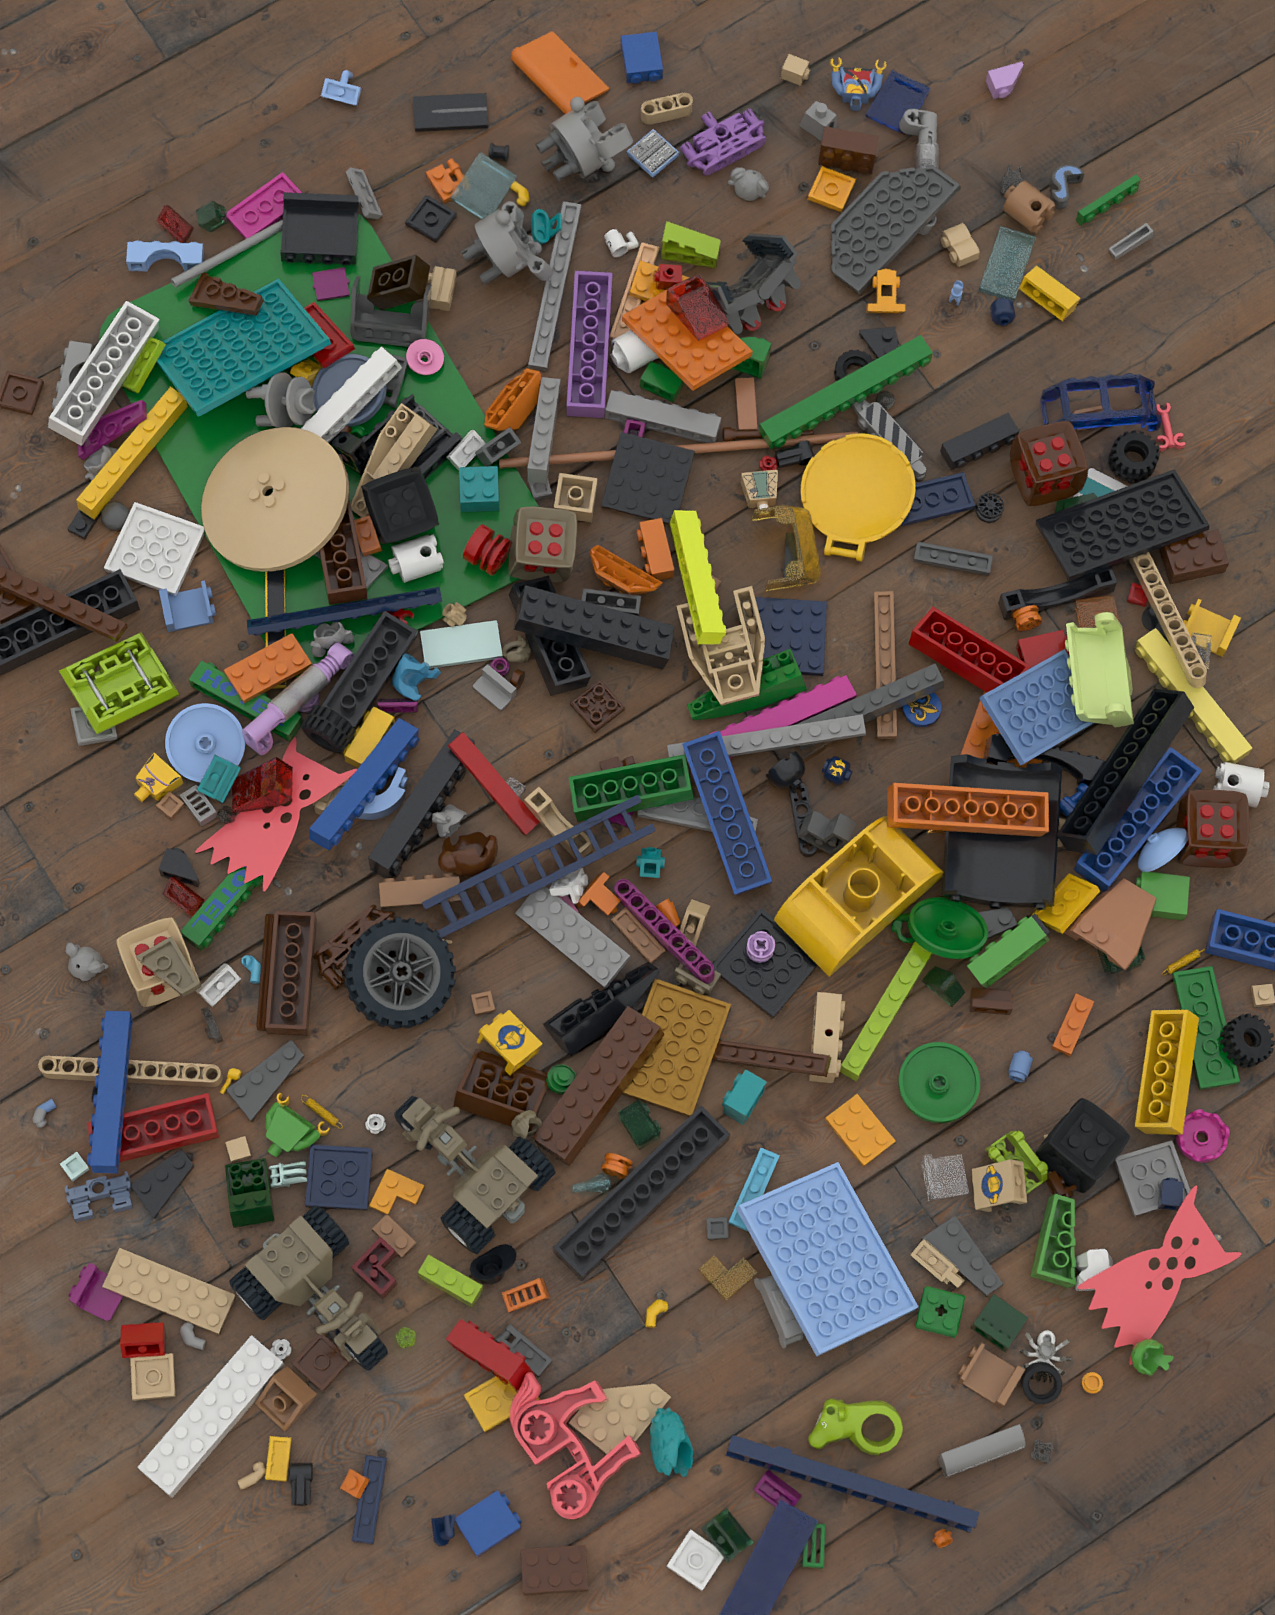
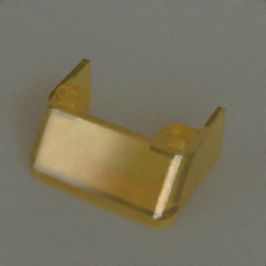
[752,505,821,591]

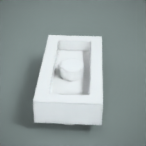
[447,430,486,471]

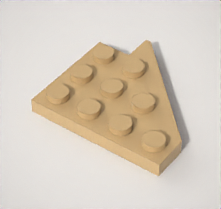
[569,1384,671,1455]

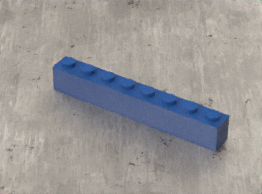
[309,718,420,851]
[87,1011,133,1173]

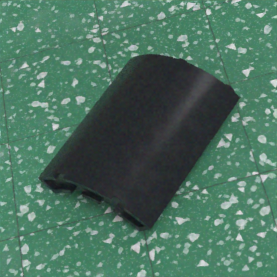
[941,754,1062,910]

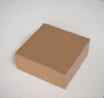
[156,791,185,820]
[471,991,495,1016]

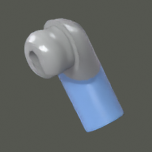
[32,1098,56,1128]

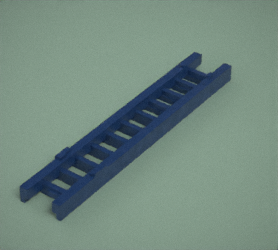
[422,795,656,938]
[726,1435,980,1533]

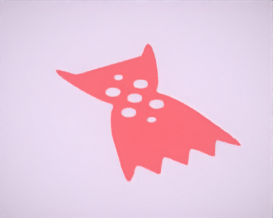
[195,737,357,891]
[1077,1185,1242,1365]

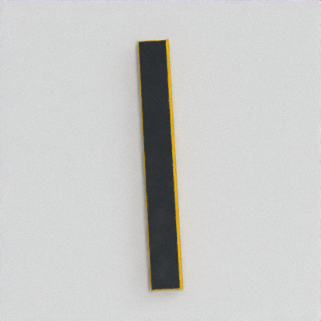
[265,569,286,689]

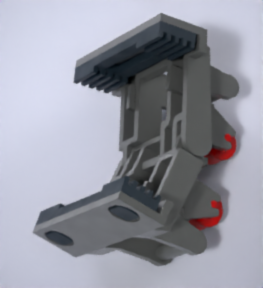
[684,233,801,334]

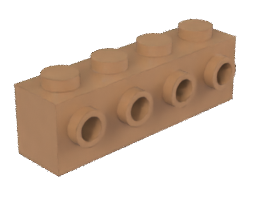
[379,873,461,908]

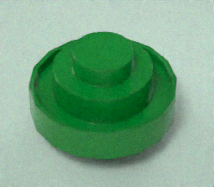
[546,1064,576,1095]

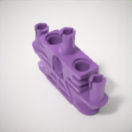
[680,109,766,175]

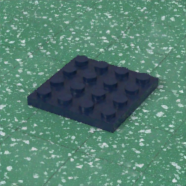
[755,597,827,676]

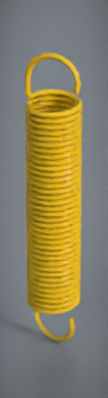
[1162,949,1205,975]
[301,1095,343,1129]

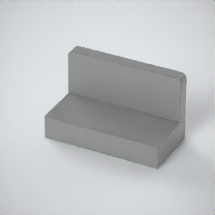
[473,664,517,711]

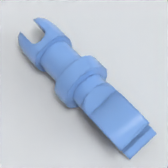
[949,281,963,305]

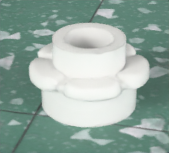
[365,1114,386,1134]
[271,1339,292,1360]

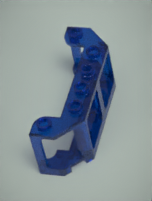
[1040,373,1161,431]

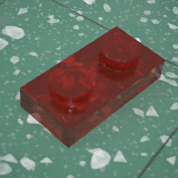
[156,205,194,243]
[162,876,205,917]

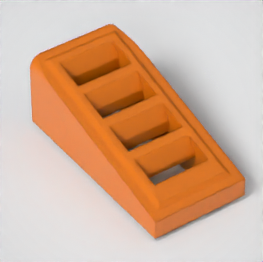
[502,1278,550,1313]

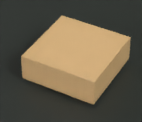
[225,1136,251,1163]

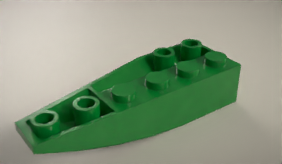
[687,649,807,720]

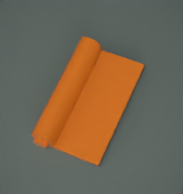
[511,31,610,114]

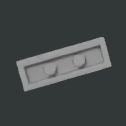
[346,167,383,220]

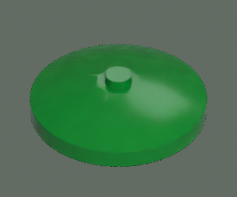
[908,897,988,959]
[898,1042,980,1123]

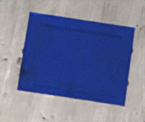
[866,70,931,135]

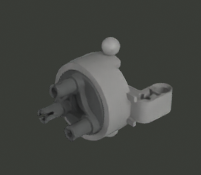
[535,97,633,182]

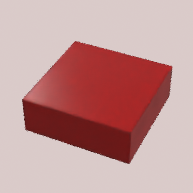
[1127,583,1148,607]

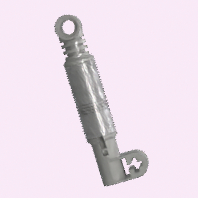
[899,109,939,235]

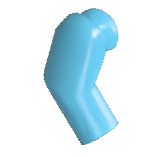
[241,955,261,984]

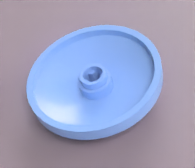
[165,703,245,782]

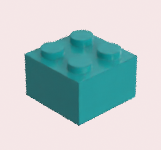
[459,466,499,512]
[722,1069,767,1126]

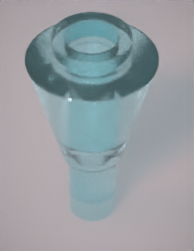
[572,1172,611,1193]

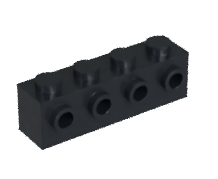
[940,413,1019,470]

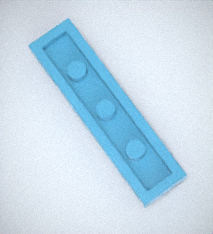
[728,1148,780,1231]

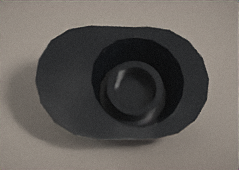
[469,1244,517,1284]

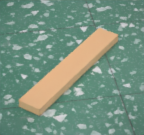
[609,242,659,341]

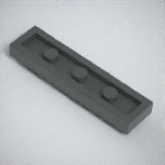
[913,542,993,576]

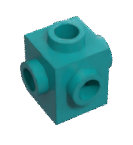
[636,847,665,878]

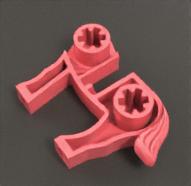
[510,1372,643,1519]

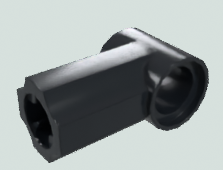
[775,441,814,468]
[290,1463,313,1506]

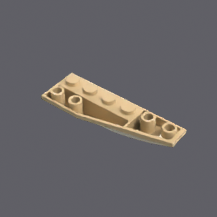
[351,403,437,517]

